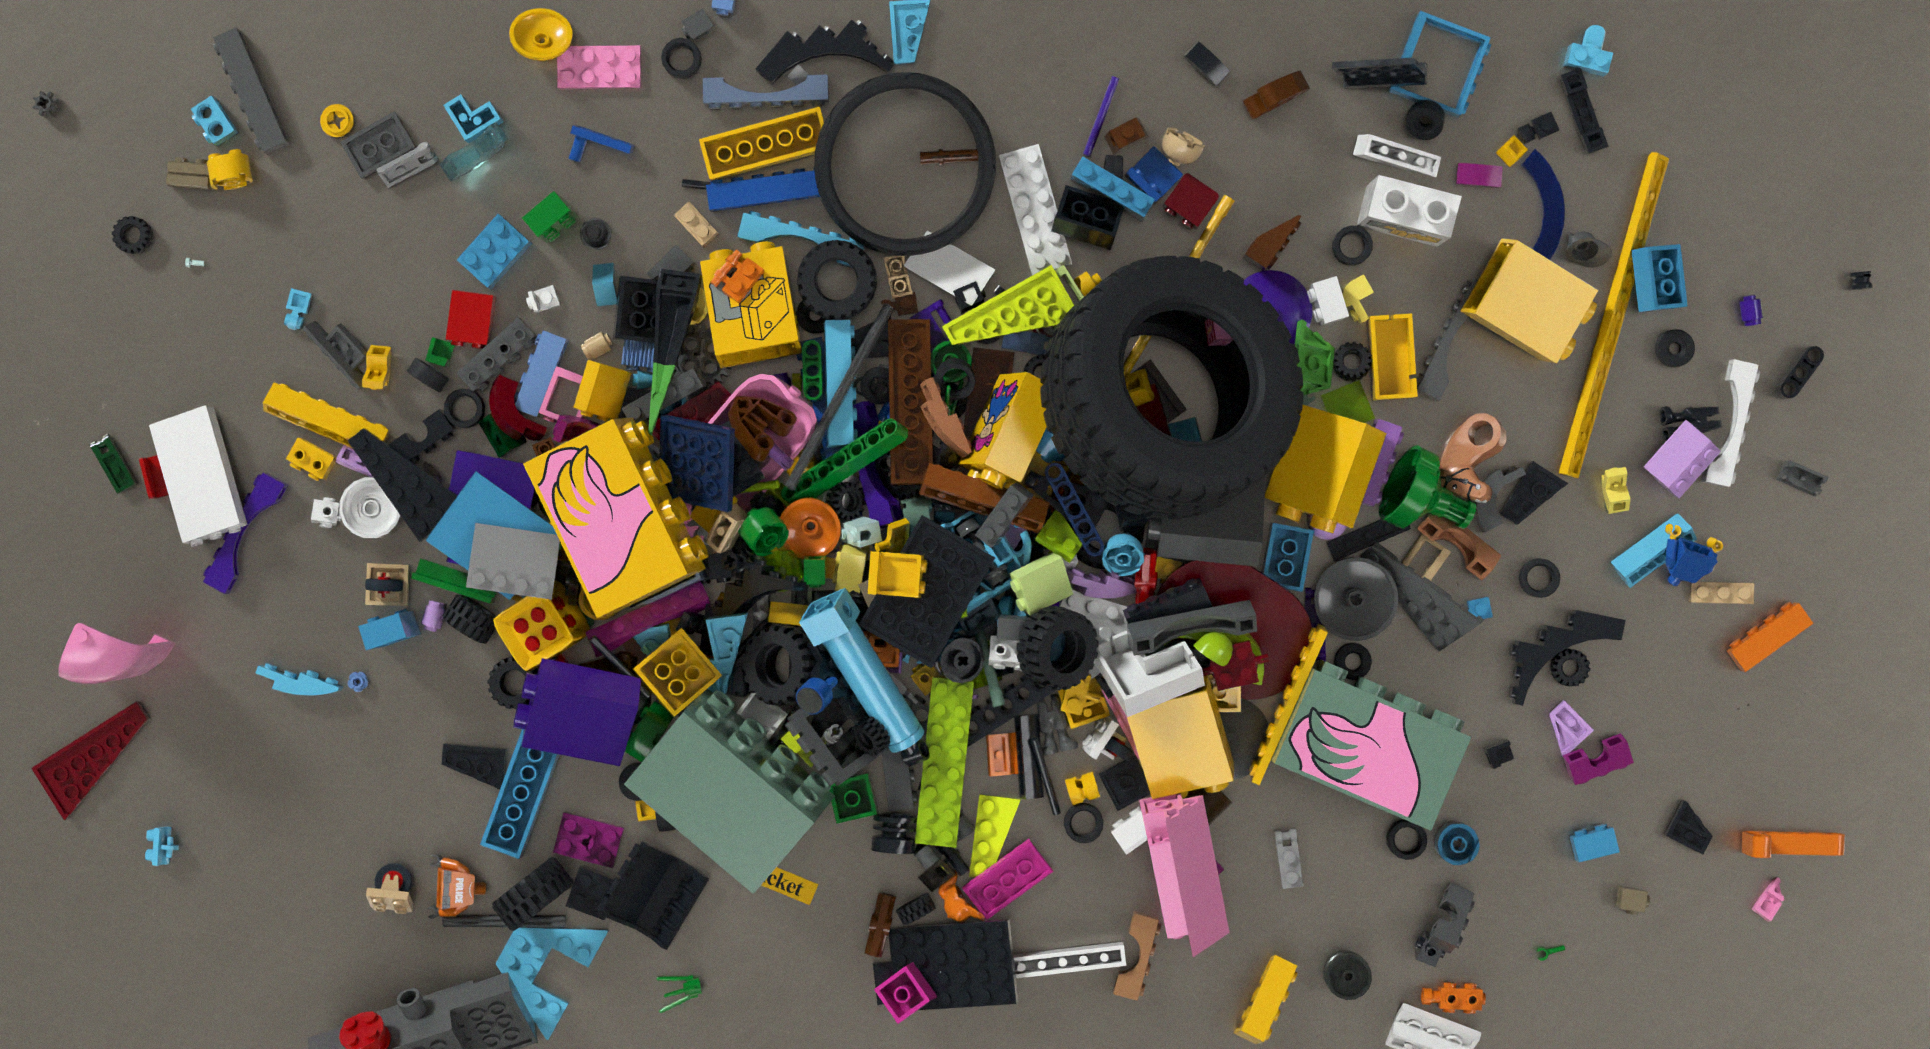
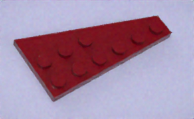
[31,701,149,821]

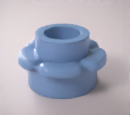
[348,672,368,692]

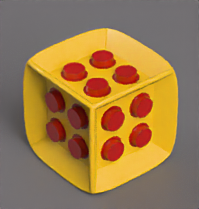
[493,580,590,672]

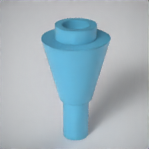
[632,370,653,390]

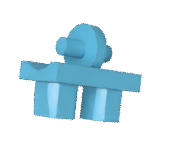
[145,827,179,866]

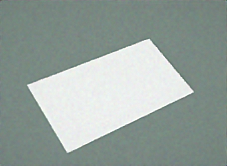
[904,230,995,306]

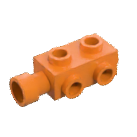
[1421,982,1486,1014]

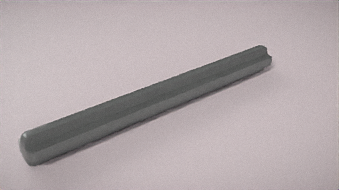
[442,915,566,928]

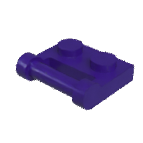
[910,299,952,353]

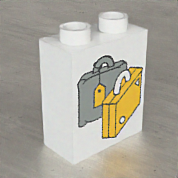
[1356,175,1462,247]

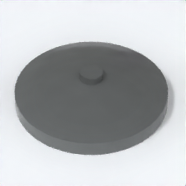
[1314,557,1398,641]
[1220,698,1268,779]

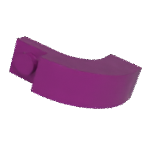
[552,415,602,443]

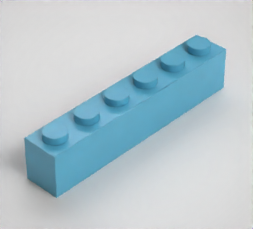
[824,320,857,448]

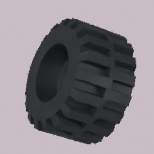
[442,594,496,644]
[487,657,539,709]

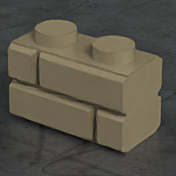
[166,157,212,191]

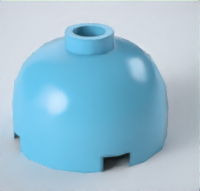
[1102,533,1144,576]

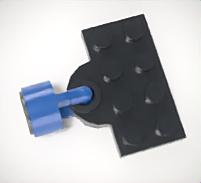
[796,641,862,716]

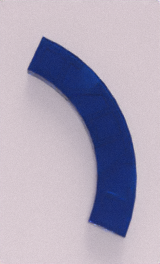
[1521,149,1565,260]

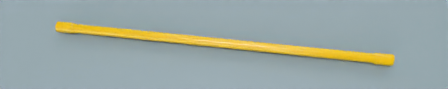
[1049,195,1235,497]

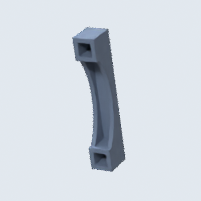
[703,74,829,109]

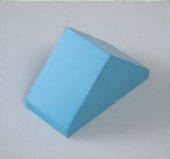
[592,263,617,306]

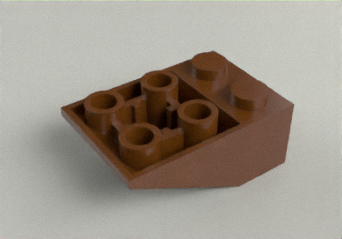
[1242,215,1302,271]

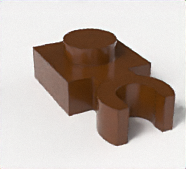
[881,292,918,316]

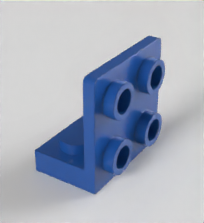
[1125,146,1183,205]

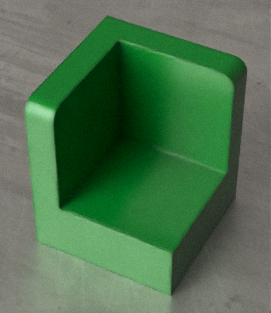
[425,337,455,368]

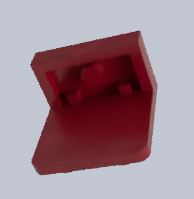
[1163,173,1219,230]

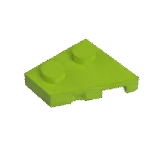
[1035,510,1082,563]

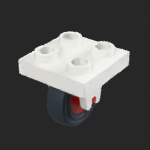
[1082,716,1134,761]

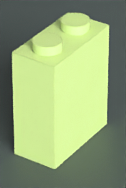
[1009,552,1073,616]

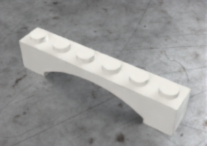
[1701,359,1760,487]

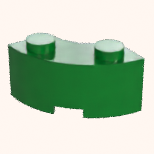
[625,701,674,762]

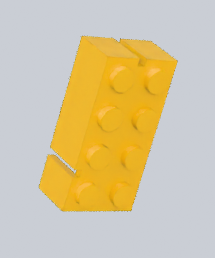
[1368,313,1418,401]

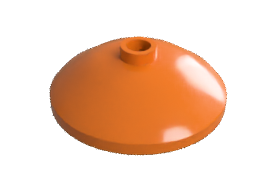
[780,498,841,559]

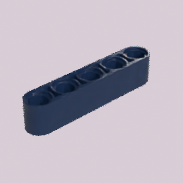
[1044,463,1104,556]

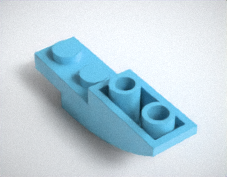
[256,663,343,695]

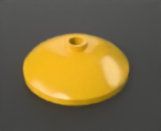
[509,8,572,61]

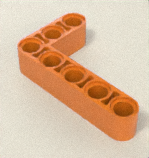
[1742,831,1845,858]

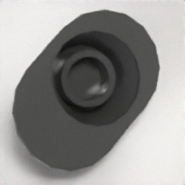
[1565,231,1612,268]

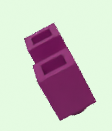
[1563,733,1634,785]

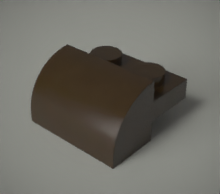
[1183,788,1233,826]

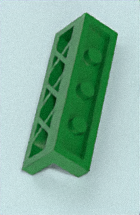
[411,558,497,604]

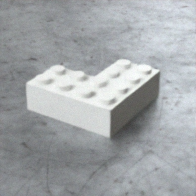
[1094,631,1205,717]

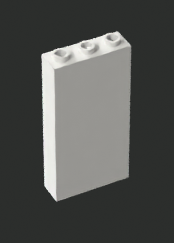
[149,405,247,547]

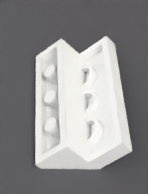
[1385,1003,1481,1049]

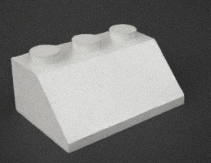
[1110,797,1152,855]

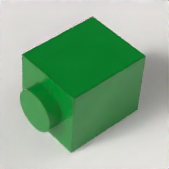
[804,556,826,588]

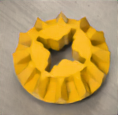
[320,104,354,137]

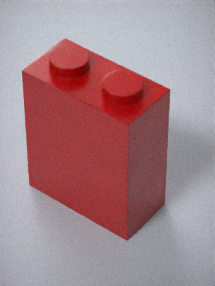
[446,290,496,349]

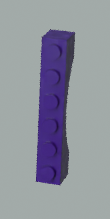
[853,401,904,528]
[203,472,289,594]

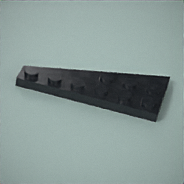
[347,428,458,542]

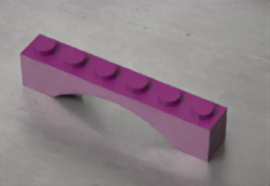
[586,581,710,658]

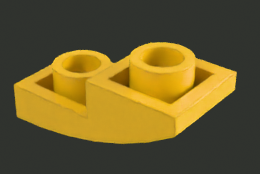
[768,601,808,626]

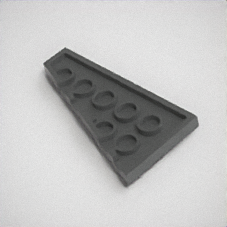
[1360,542,1484,651]

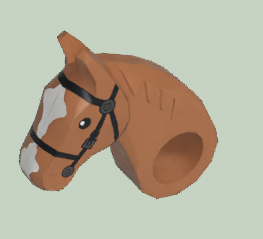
[1439,413,1506,503]

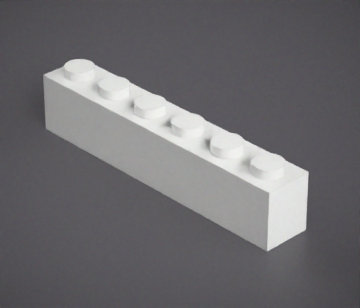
[1013,942,1126,978]

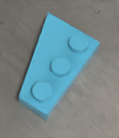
[889,0,931,65]

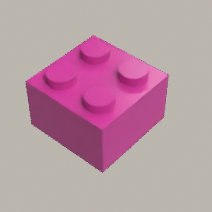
[874,962,937,1024]

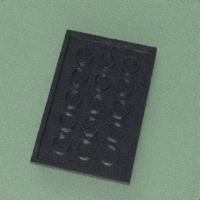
[859,515,995,668]
[889,919,1019,1010]

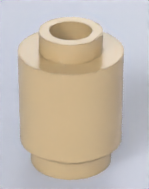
[581,332,613,360]

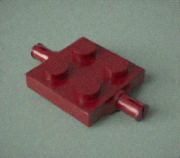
[1202,640,1270,691]

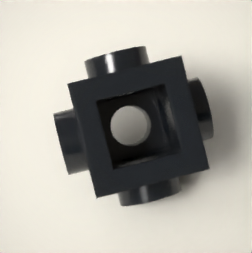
[1415,931,1446,967]

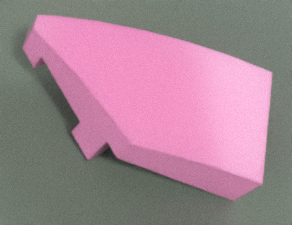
[1751,877,1784,922]

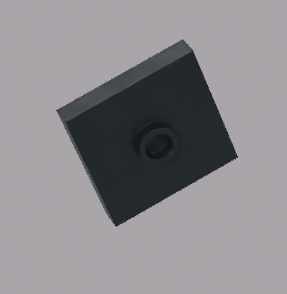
[1098,755,1150,811]

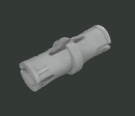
[821,724,843,747]

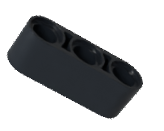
[1776,346,1824,399]

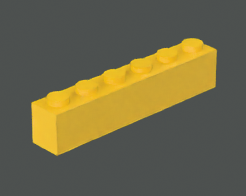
[263,382,389,448]

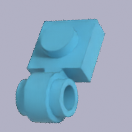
[284,288,313,330]

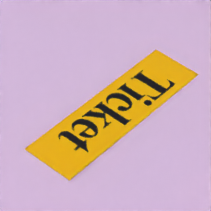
[761,867,818,905]

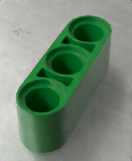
[802,340,824,403]

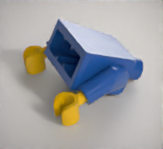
[1665,524,1723,586]

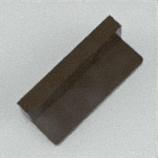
[1132,359,1187,423]

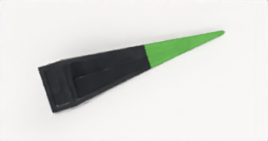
[648,269,702,435]

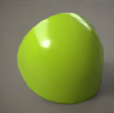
[1193,632,1233,666]

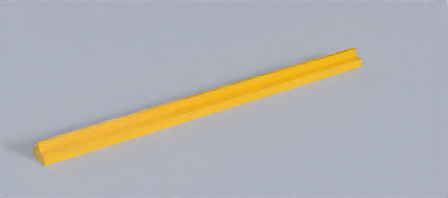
[1559,152,1669,479]

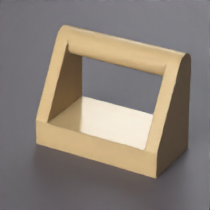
[1401,533,1451,581]

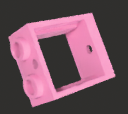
[539,366,585,423]

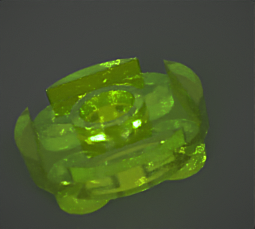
[764,550,804,592]

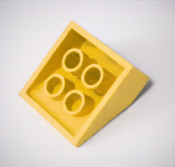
[632,628,722,717]

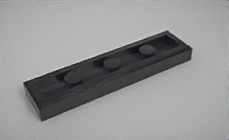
[1326,519,1411,562]

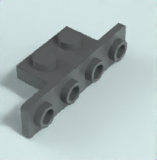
[303,321,367,390]

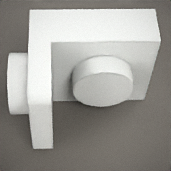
[526,285,560,313]

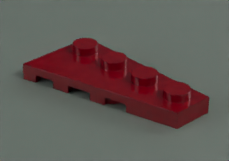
[648,382,732,441]

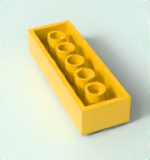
[699,107,824,181]

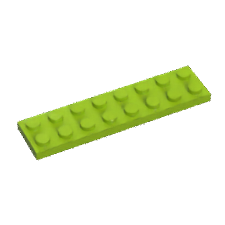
[915,677,974,848]

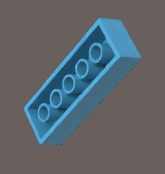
[480,730,560,859]

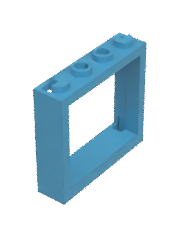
[1388,11,1492,118]

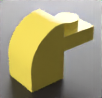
[1342,274,1374,324]
[1601,467,1630,514]

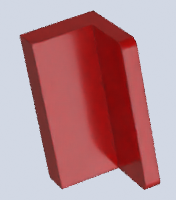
[139,455,169,499]

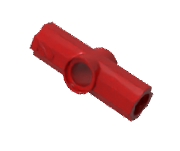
[1134,547,1158,604]

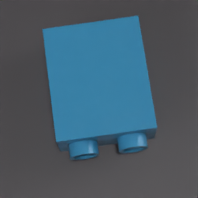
[426,471,562,600]

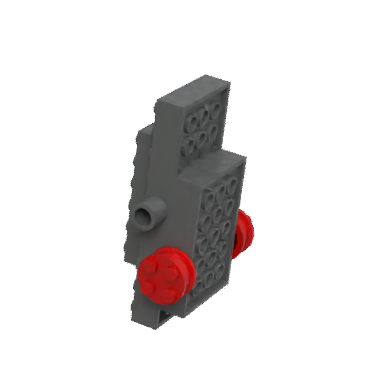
[308,972,538,1049]

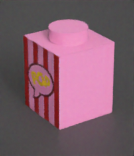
[1204,319,1233,346]

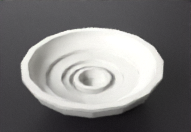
[339,477,400,538]

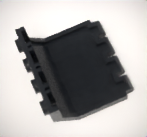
[597,841,709,950]

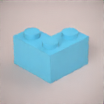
[443,94,504,143]

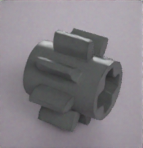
[32,91,60,117]

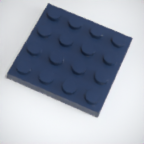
[659,415,735,512]

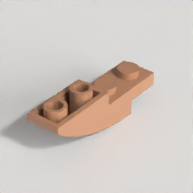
[920,377,972,458]

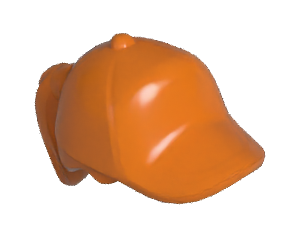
[938,870,985,923]

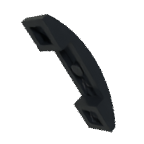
[1561,68,1609,154]

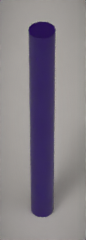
[1083,76,1119,157]

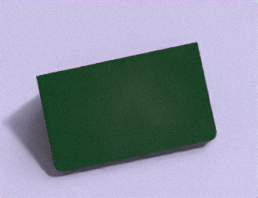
[478,414,527,458]

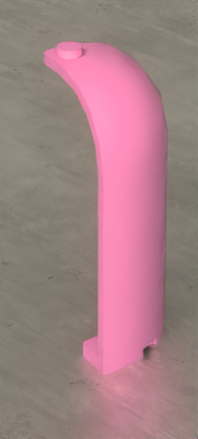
[708,374,817,513]
[58,623,175,684]

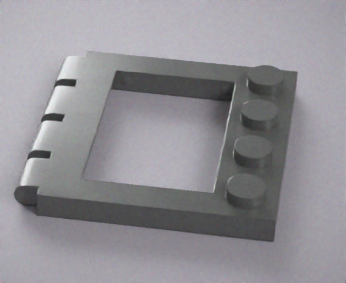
[785,699,889,786]

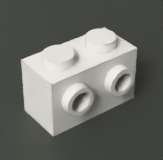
[988,635,1022,671]

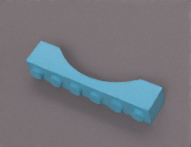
[737,211,865,268]

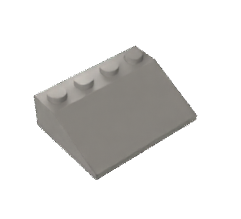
[466,523,560,600]

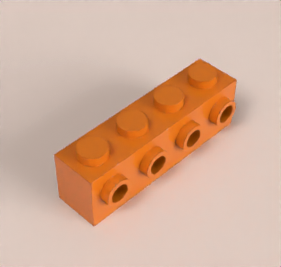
[1727,602,1814,672]

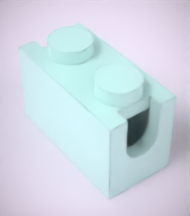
[839,515,882,548]

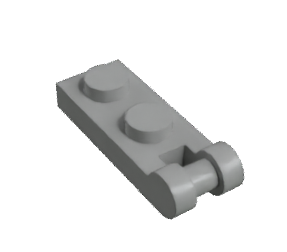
[377,142,438,188]
[1275,828,1303,889]

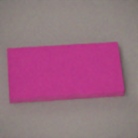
[962,839,1053,920]

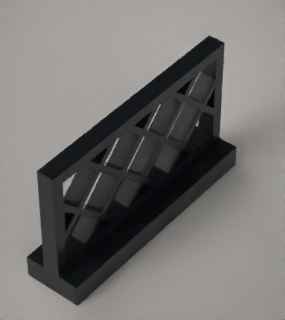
[1332,58,1428,89]

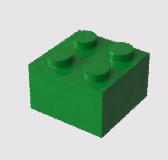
[829,772,879,824]

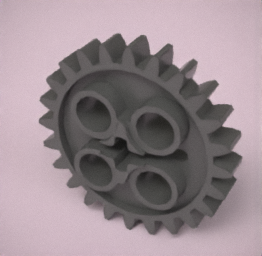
[674,323,733,388]

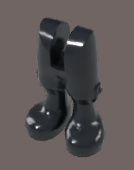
[1660,406,1722,442]

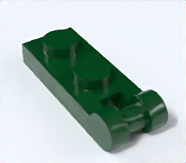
[90,434,137,494]

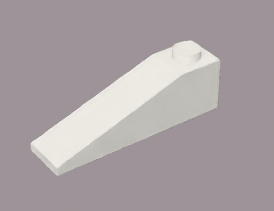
[1353,134,1441,177]

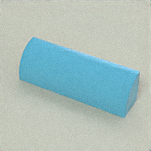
[1611,513,1697,588]

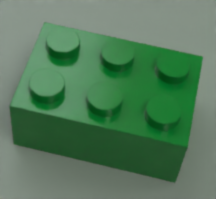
[522,191,578,243]

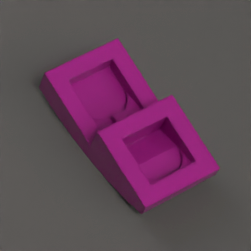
[1456,163,1503,188]

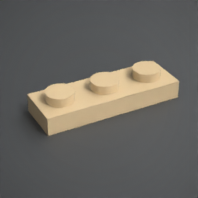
[1689,582,1754,604]

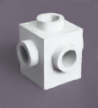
[311,497,342,528]

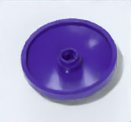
[1244,270,1313,344]

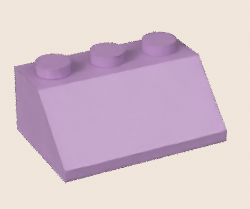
[1644,420,1721,498]

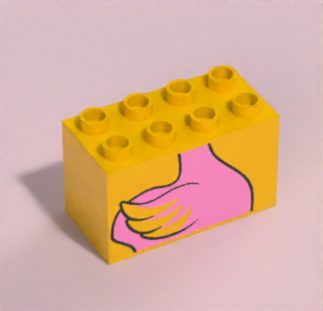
[523,418,709,618]

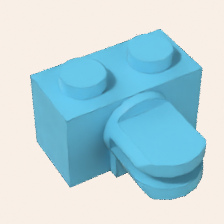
[1563,25,1613,77]

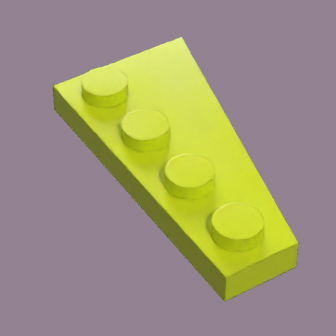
[969,794,1021,878]

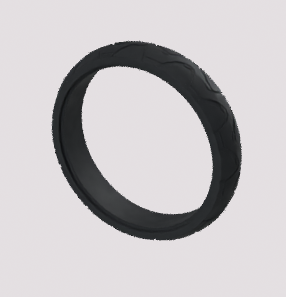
[814,72,996,256]

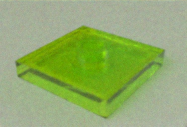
[1320,380,1375,423]

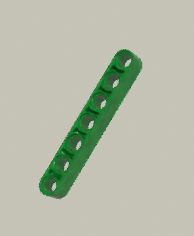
[781,419,908,503]

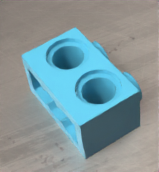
[191,95,239,146]

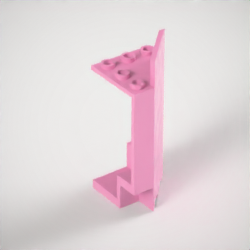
[1139,793,1230,957]

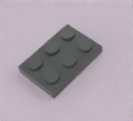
[340,111,416,179]

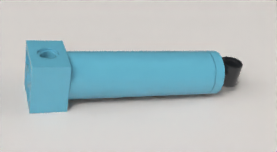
[799,588,930,767]

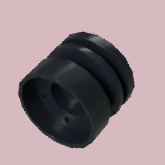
[871,812,917,854]

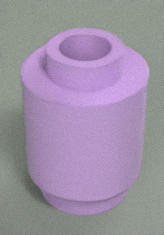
[421,600,446,632]

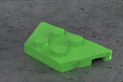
[1295,320,1335,396]

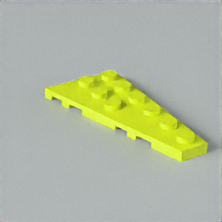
[942,265,1074,345]

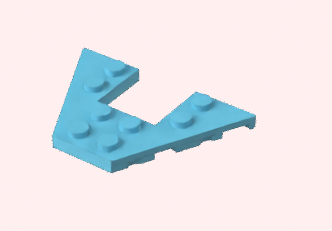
[633,613,748,704]
[496,928,609,1040]

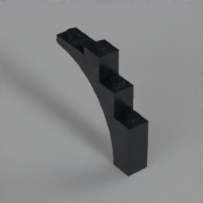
[755,19,895,85]
[700,559,806,656]
[1510,610,1626,706]

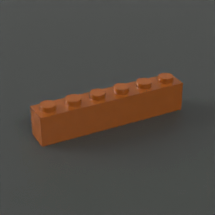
[919,463,1050,533]

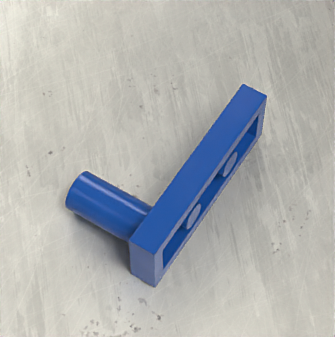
[569,125,635,162]

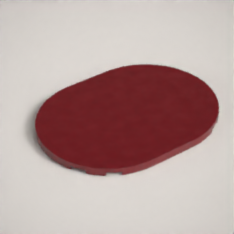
[1157,560,1312,700]

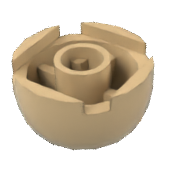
[1162,127,1205,166]

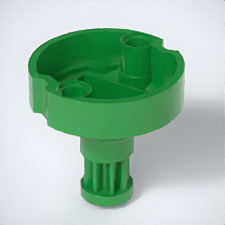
[1379,445,1476,529]

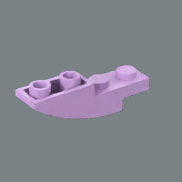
[1066,568,1136,598]

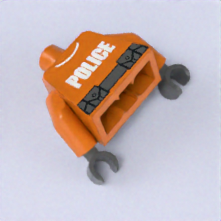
[427,854,486,919]

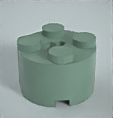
[900,496,934,536]

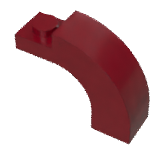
[489,375,547,441]

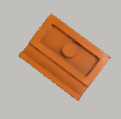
[986,732,1018,777]

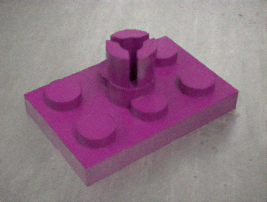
[553,812,624,868]

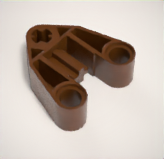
[1243,70,1310,120]
[728,396,797,461]

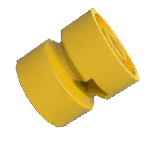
[1065,771,1100,806]

